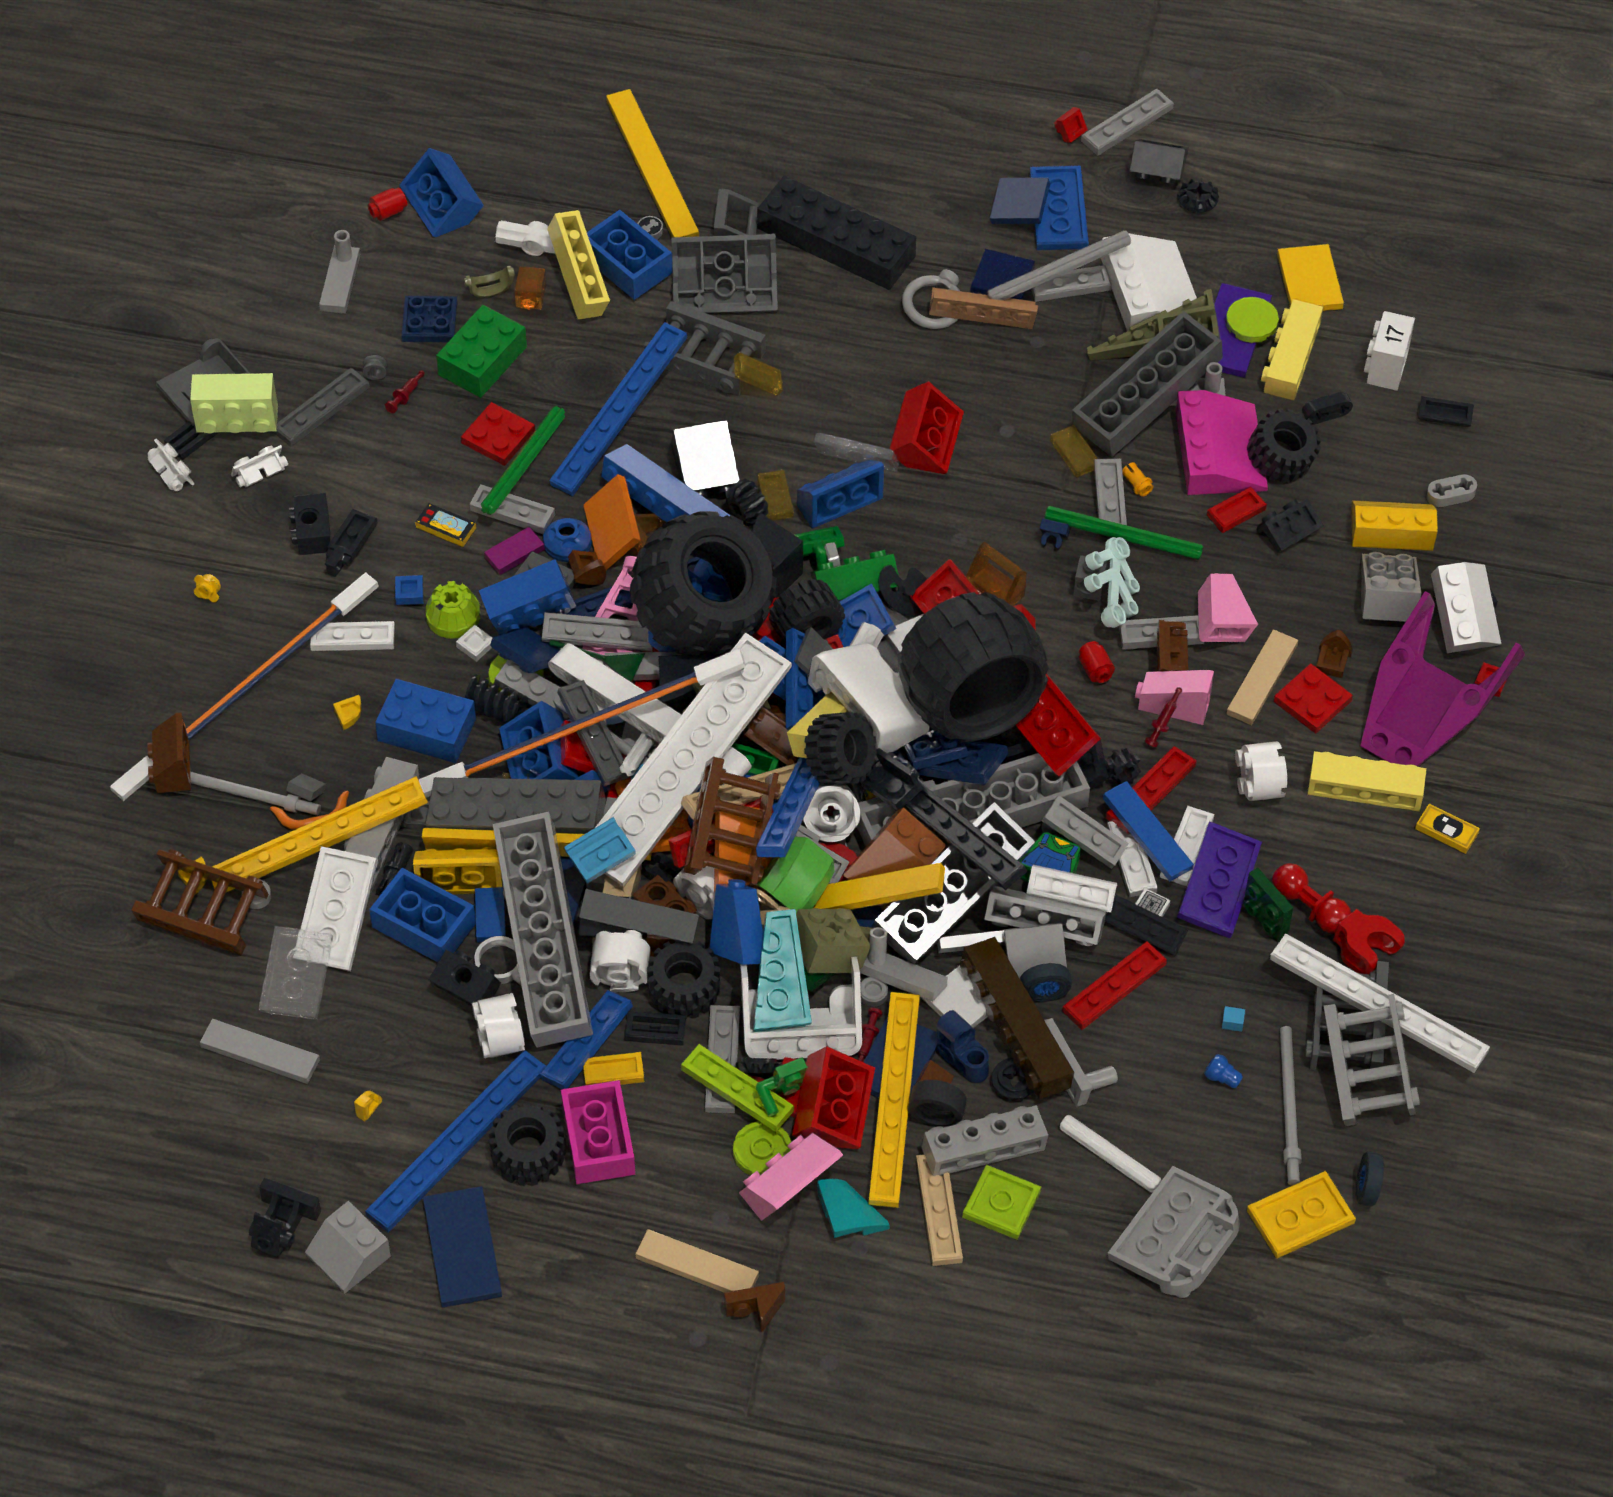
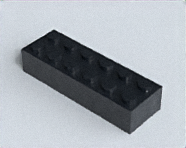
[757,175,917,290]

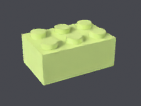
[190,373,278,433]

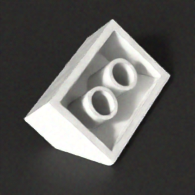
[1431,562,1501,653]

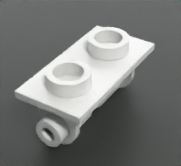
[148,439,194,491]
[231,445,288,487]

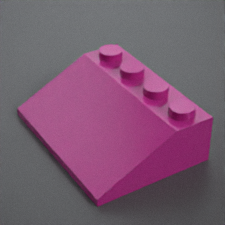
[1176,390,1268,495]

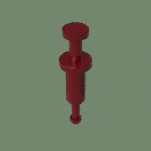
[385,370,425,413]
[1145,687,1182,747]
[857,1007,883,1062]

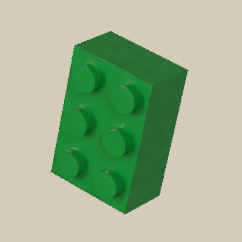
[436,305,527,398]

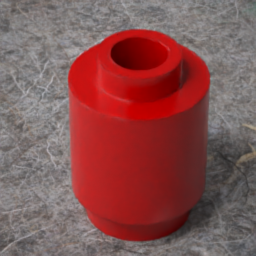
[367,187,408,221]
[1079,641,1115,683]

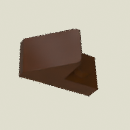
[724,1282,785,1332]

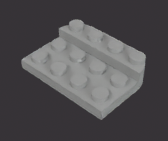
[1108,1166,1240,1298]

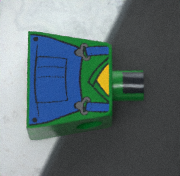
[1020,833,1081,883]

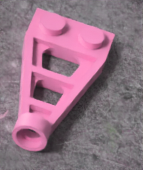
[582,556,640,655]

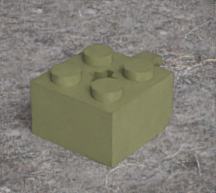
[796,908,873,973]

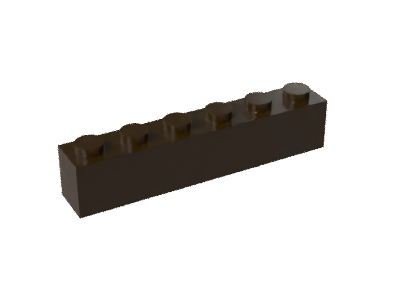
[960,937,1075,1100]

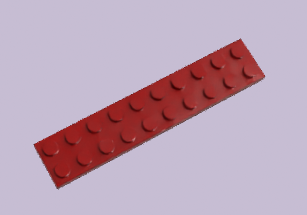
[910,559,1101,777]

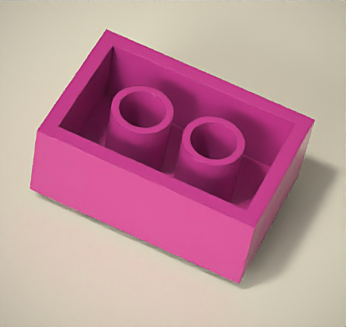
[561,1080,635,1184]

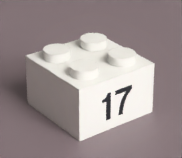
[1364,311,1415,391]

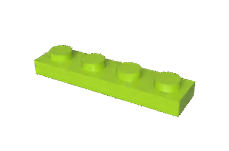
[681,1044,794,1132]

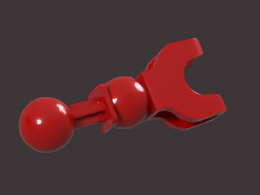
[1272,863,1405,974]

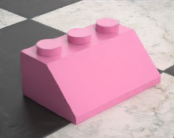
[739,1133,843,1221]

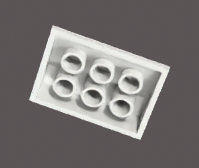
[1101,233,1197,331]

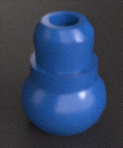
[1204,1054,1243,1088]

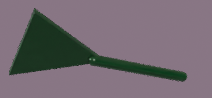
[549,640,645,683]

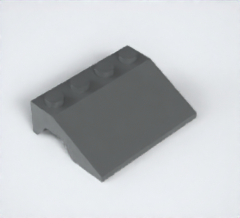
[671,234,778,314]

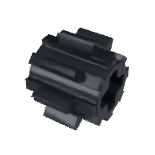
[1105,748,1141,784]

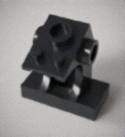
[249,1177,321,1257]

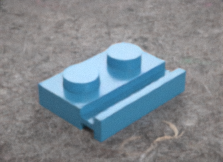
[564,817,636,884]

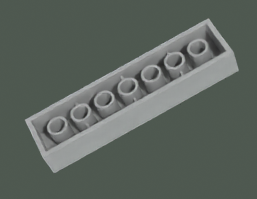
[857,753,1090,853]
[493,812,593,1047]

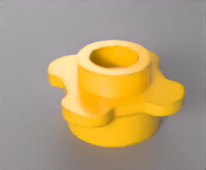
[194,574,221,602]

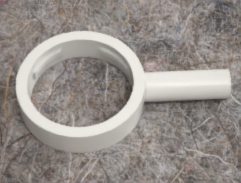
[474,936,522,986]

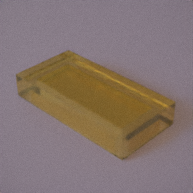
[734,352,783,396]
[1050,425,1098,478]
[758,470,794,521]

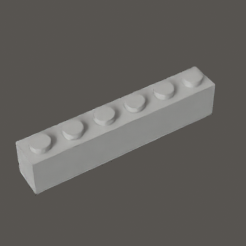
[344,757,420,900]

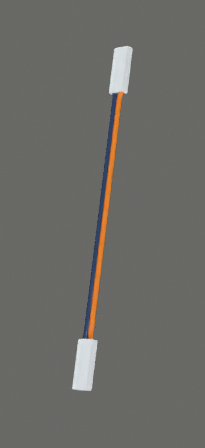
[110,572,379,801]
[419,649,746,798]

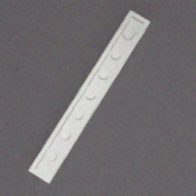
[1270,934,1490,1073]

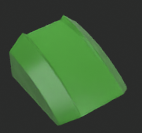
[756,837,835,914]

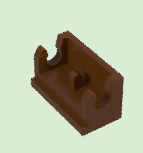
[1157,620,1188,672]
[745,705,796,766]

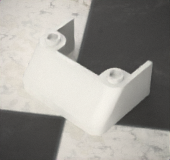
[740,957,862,1059]

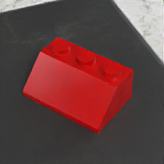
[889,381,964,474]
[792,1046,875,1149]

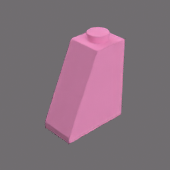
[1198,573,1258,642]
[1135,670,1214,725]

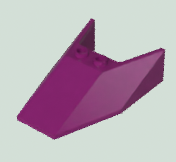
[1361,591,1525,767]

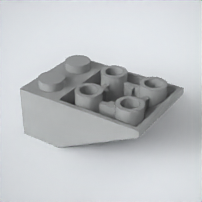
[1361,552,1421,622]

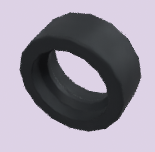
[908,1080,967,1128]

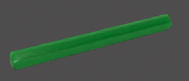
[481,406,565,515]
[1045,506,1203,559]

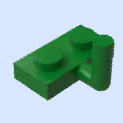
[795,526,845,565]
[756,1057,807,1117]

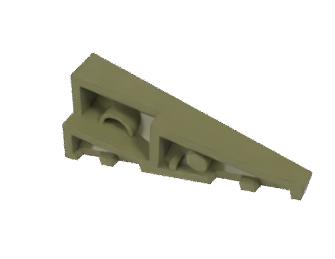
[1087,289,1221,360]

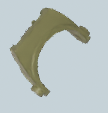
[464,266,515,298]

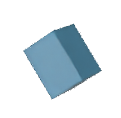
[1222,1006,1245,1032]

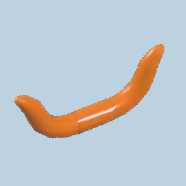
[270,791,349,830]

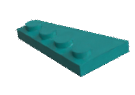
[753,909,812,1032]

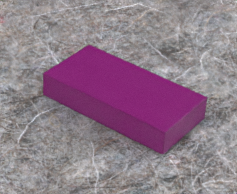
[484,527,545,575]

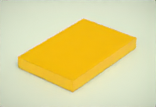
[1277,244,1344,311]
[1247,1171,1356,1259]

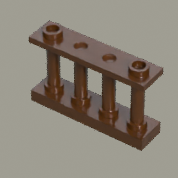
[683,756,781,887]
[131,849,269,956]

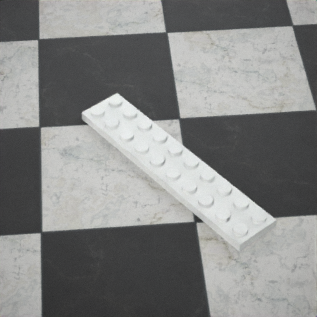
[595,633,792,887]

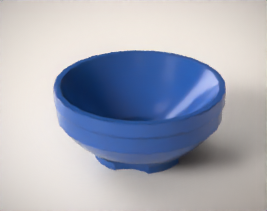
[543,518,592,562]
[693,559,730,600]

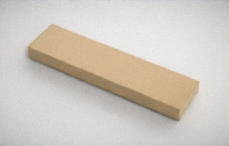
[1227,629,1298,725]
[916,1155,963,1266]
[636,1229,759,1292]

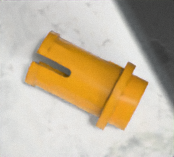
[1122,462,1153,496]

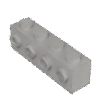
[984,886,1106,946]
[922,1105,1048,1176]

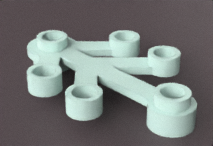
[1084,537,1140,628]

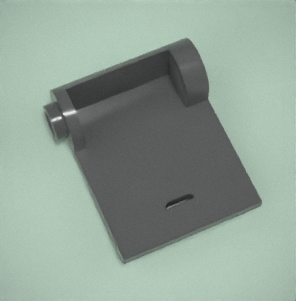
[156,338,251,426]

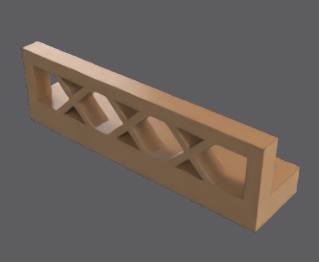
[929,288,1038,329]

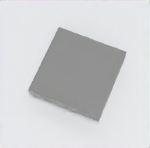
[1004,923,1067,978]

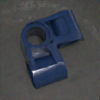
[936,1010,989,1083]

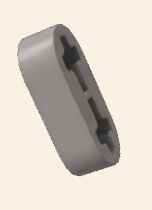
[1426,475,1477,507]

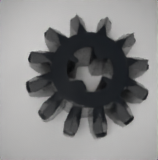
[725,478,769,527]

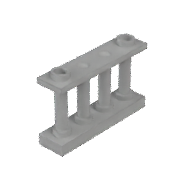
[1324,994,1420,1126]

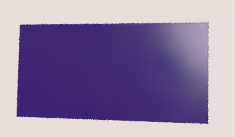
[1215,283,1272,378]
[1177,821,1262,938]

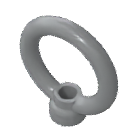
[902,269,960,329]

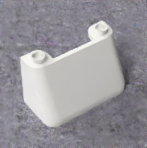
[808,643,930,761]

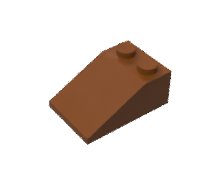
[843,808,947,911]

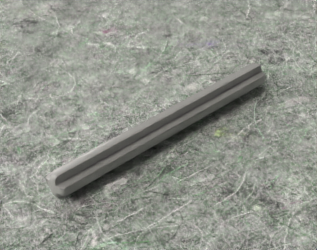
[988,231,1131,301]

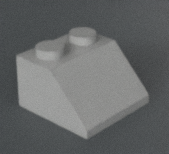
[305,1201,391,1294]

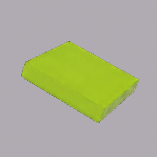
[962,1165,1041,1240]

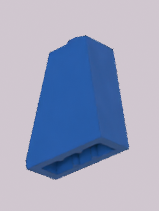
[710,879,763,965]

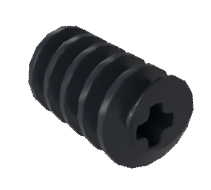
[465,674,528,724]

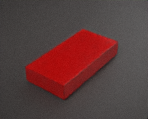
[1207,487,1267,533]

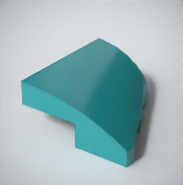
[817,1179,890,1238]

